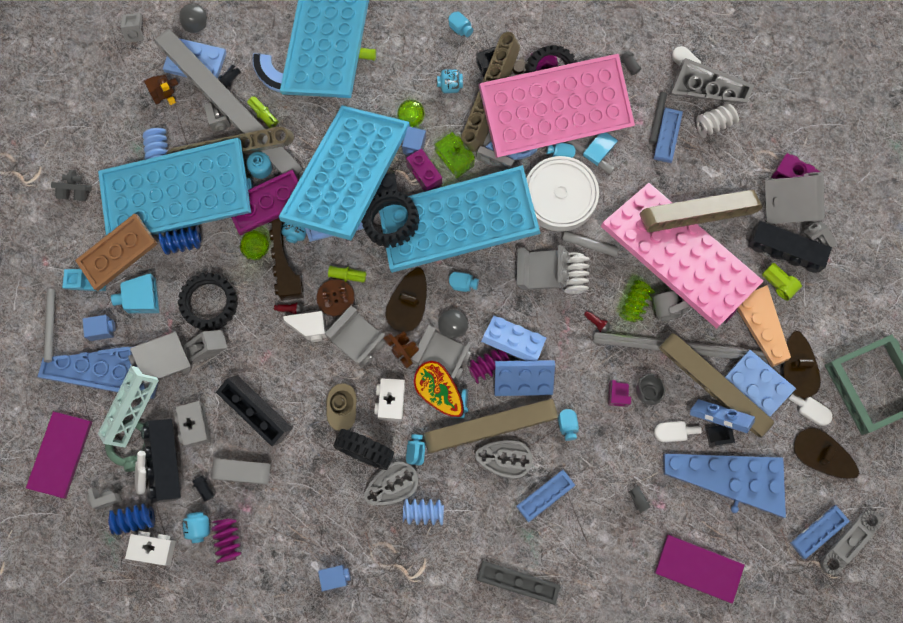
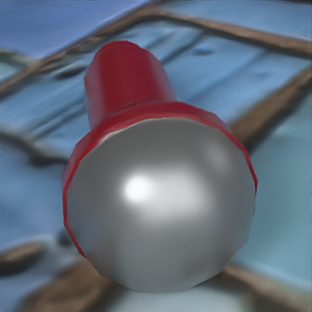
[274,302,303,315]
[584,311,610,333]

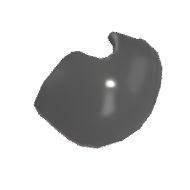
[179,4,207,33]
[438,309,469,338]
[635,373,666,405]

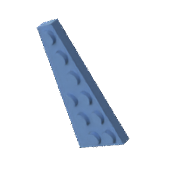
[38,347,159,399]
[663,454,786,518]

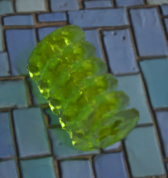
[619,280,655,323]

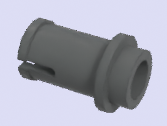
[620,51,642,75]
[628,486,651,513]

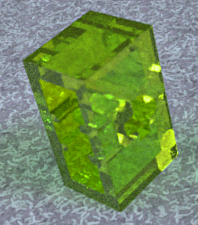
[434,132,475,179]

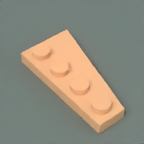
[737,285,791,367]

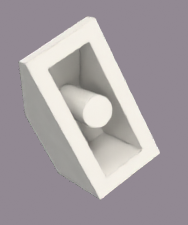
[283,311,327,342]

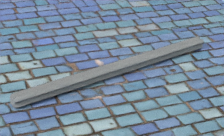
[593,332,784,364]

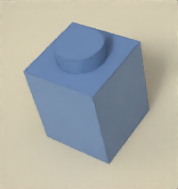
[402,126,426,156]
[82,315,116,341]
[318,565,351,591]

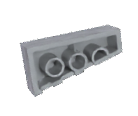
[668,58,754,104]

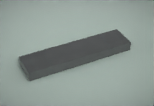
[477,560,561,605]

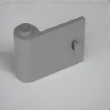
[765,172,825,224]

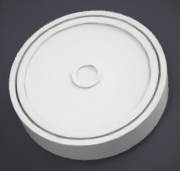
[526,156,599,232]

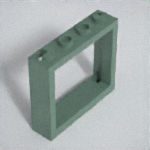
[824,334,903,435]

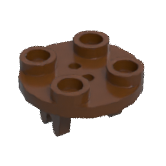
[317,279,355,317]
[383,332,419,369]

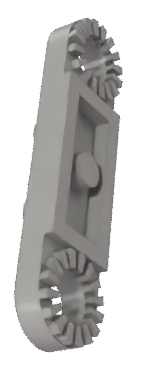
[820,510,882,575]

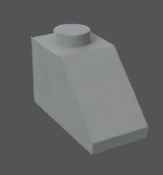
[182,330,227,364]

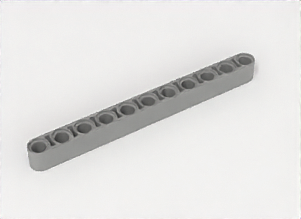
[154,28,302,175]

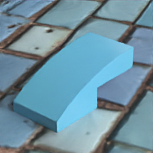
[583,133,618,166]
[62,269,106,291]

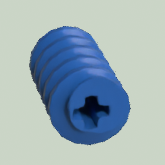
[159,225,202,255]
[108,503,155,535]

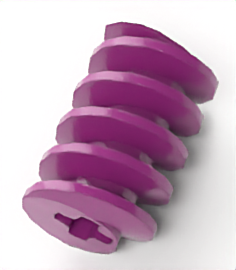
[467,349,510,384]
[210,519,242,563]

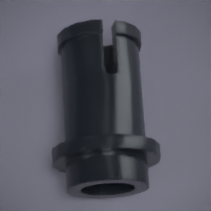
[219,65,241,88]
[192,475,215,502]

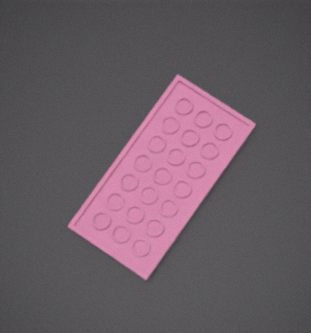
[479,54,635,158]
[601,183,763,329]

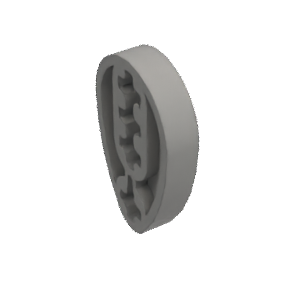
[475,440,533,479]
[364,462,419,506]

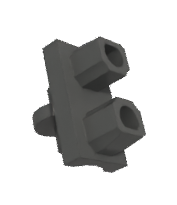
[51,170,92,201]

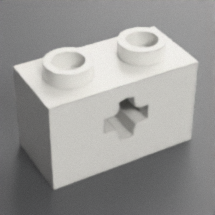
[375,378,405,421]
[125,531,176,566]

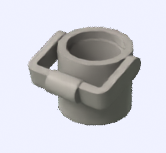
[652,291,690,322]

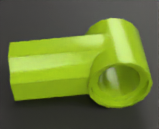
[762,263,802,301]

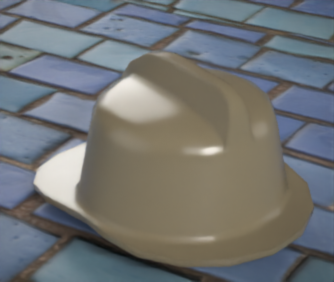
[325,383,357,431]

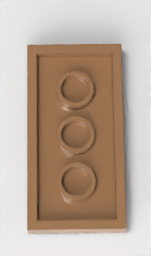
[75,213,158,291]

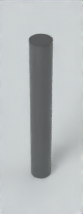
[649,92,667,144]

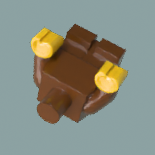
[144,75,178,105]

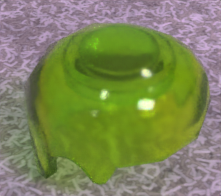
[397,100,426,127]
[240,230,269,261]

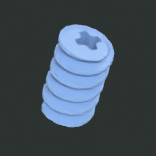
[143,128,168,159]
[403,499,444,525]

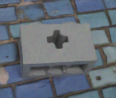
[174,401,211,447]

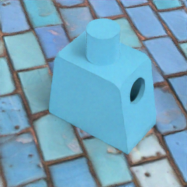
[111,274,159,314]

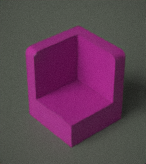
[608,380,631,407]

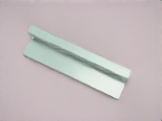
[98,366,159,448]

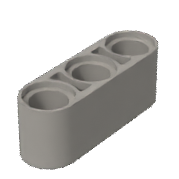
[211,459,271,485]

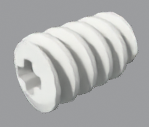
[696,103,739,138]
[564,252,590,294]

